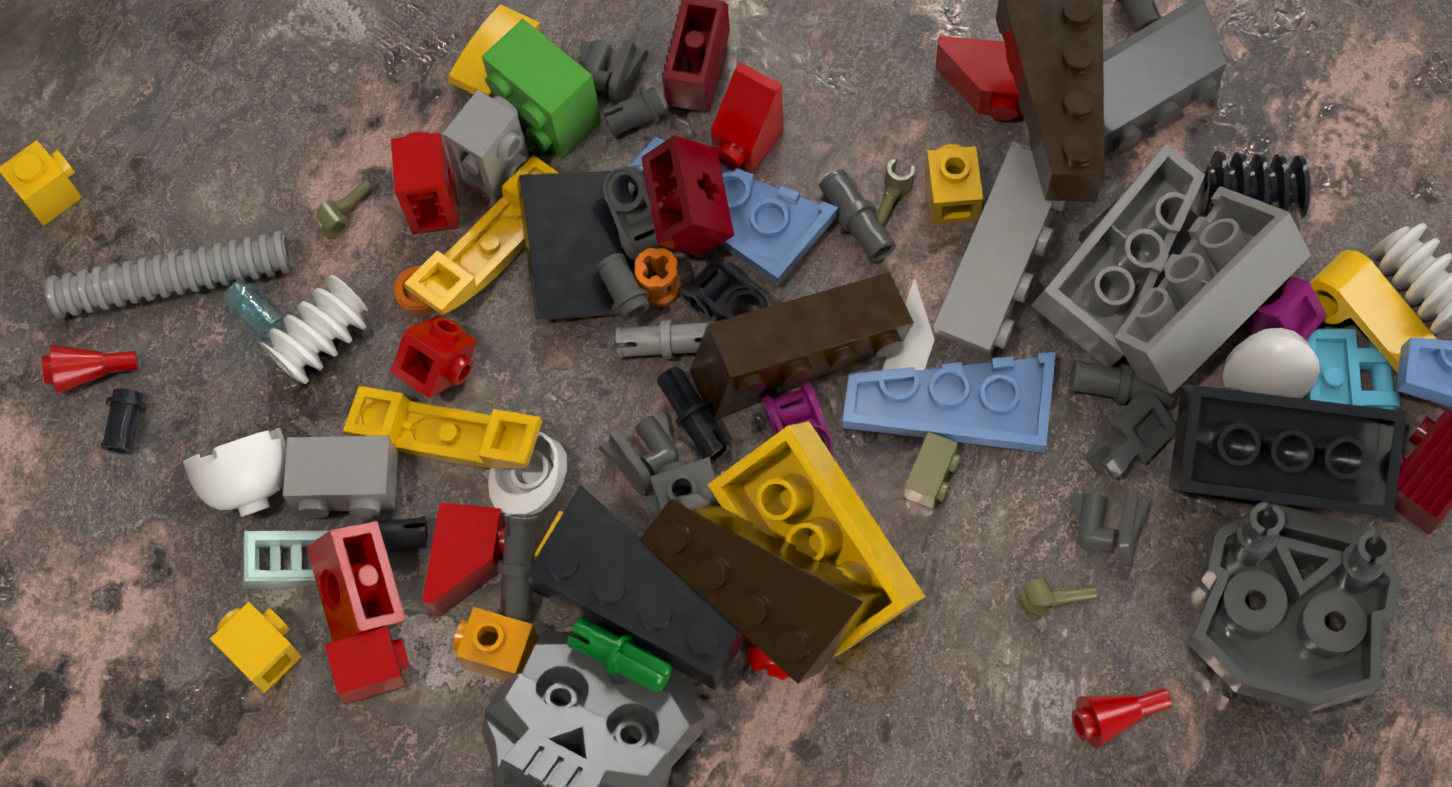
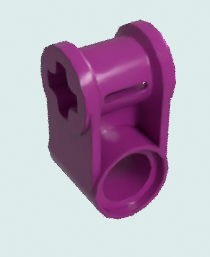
[761,381,833,456]

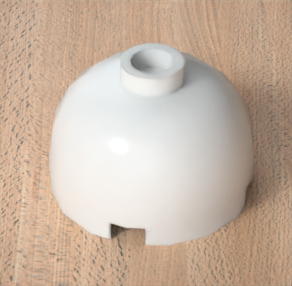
[183,428,286,517]

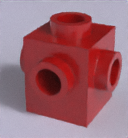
[390,315,477,398]

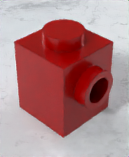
[324,626,411,705]

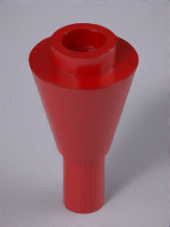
[41,345,138,394]
[1072,688,1172,749]

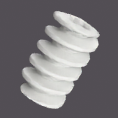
[1368,222,1452,334]
[259,274,368,384]

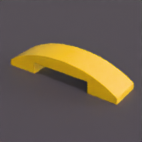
[404,155,559,315]
[343,386,543,469]

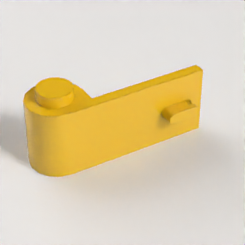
[1310,250,1437,373]

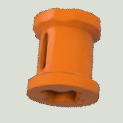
[634,248,681,307]

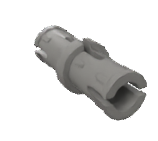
[616,320,716,359]

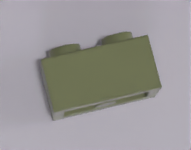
[903,431,961,509]

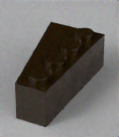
[995,0,1105,202]
[690,272,914,421]
[640,493,883,684]

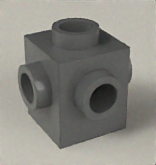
[645,457,721,521]

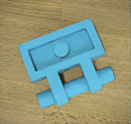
[1305,329,1401,411]

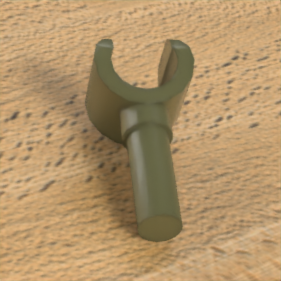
[875,158,916,226]
[317,180,373,239]
[1019,577,1097,616]

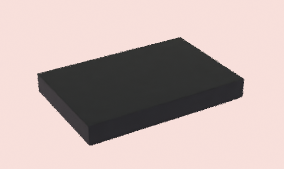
[517,171,629,320]

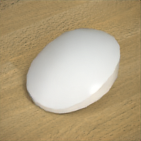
[1222,328,1320,398]
[488,432,567,516]

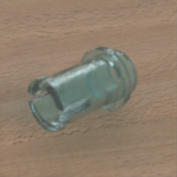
[223,280,284,342]

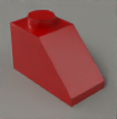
[935,36,1025,120]
[711,62,784,174]
[422,502,505,617]

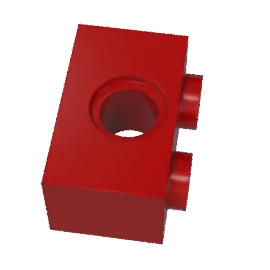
[306,521,406,642]

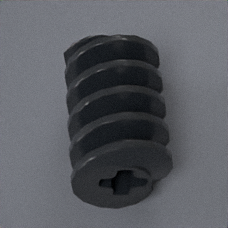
[1202,151,1311,218]

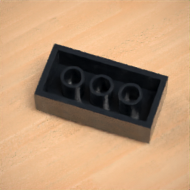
[1169,385,1407,518]

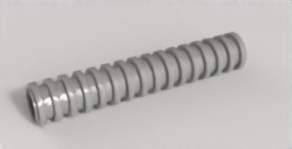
[45,231,293,319]

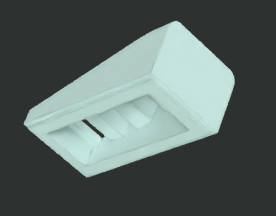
[243,531,328,589]

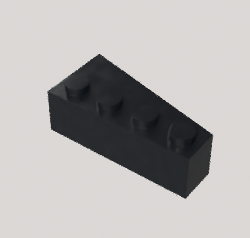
[526,484,742,691]

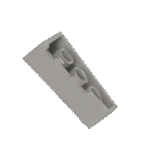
[1031,143,1205,367]
[933,144,1067,358]
[1114,186,1311,394]

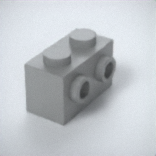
[442,89,529,202]
[283,436,398,518]

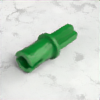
[567,616,672,692]

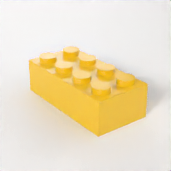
[707,422,926,659]

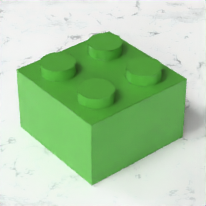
[481,18,602,159]

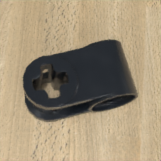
[678,254,768,322]

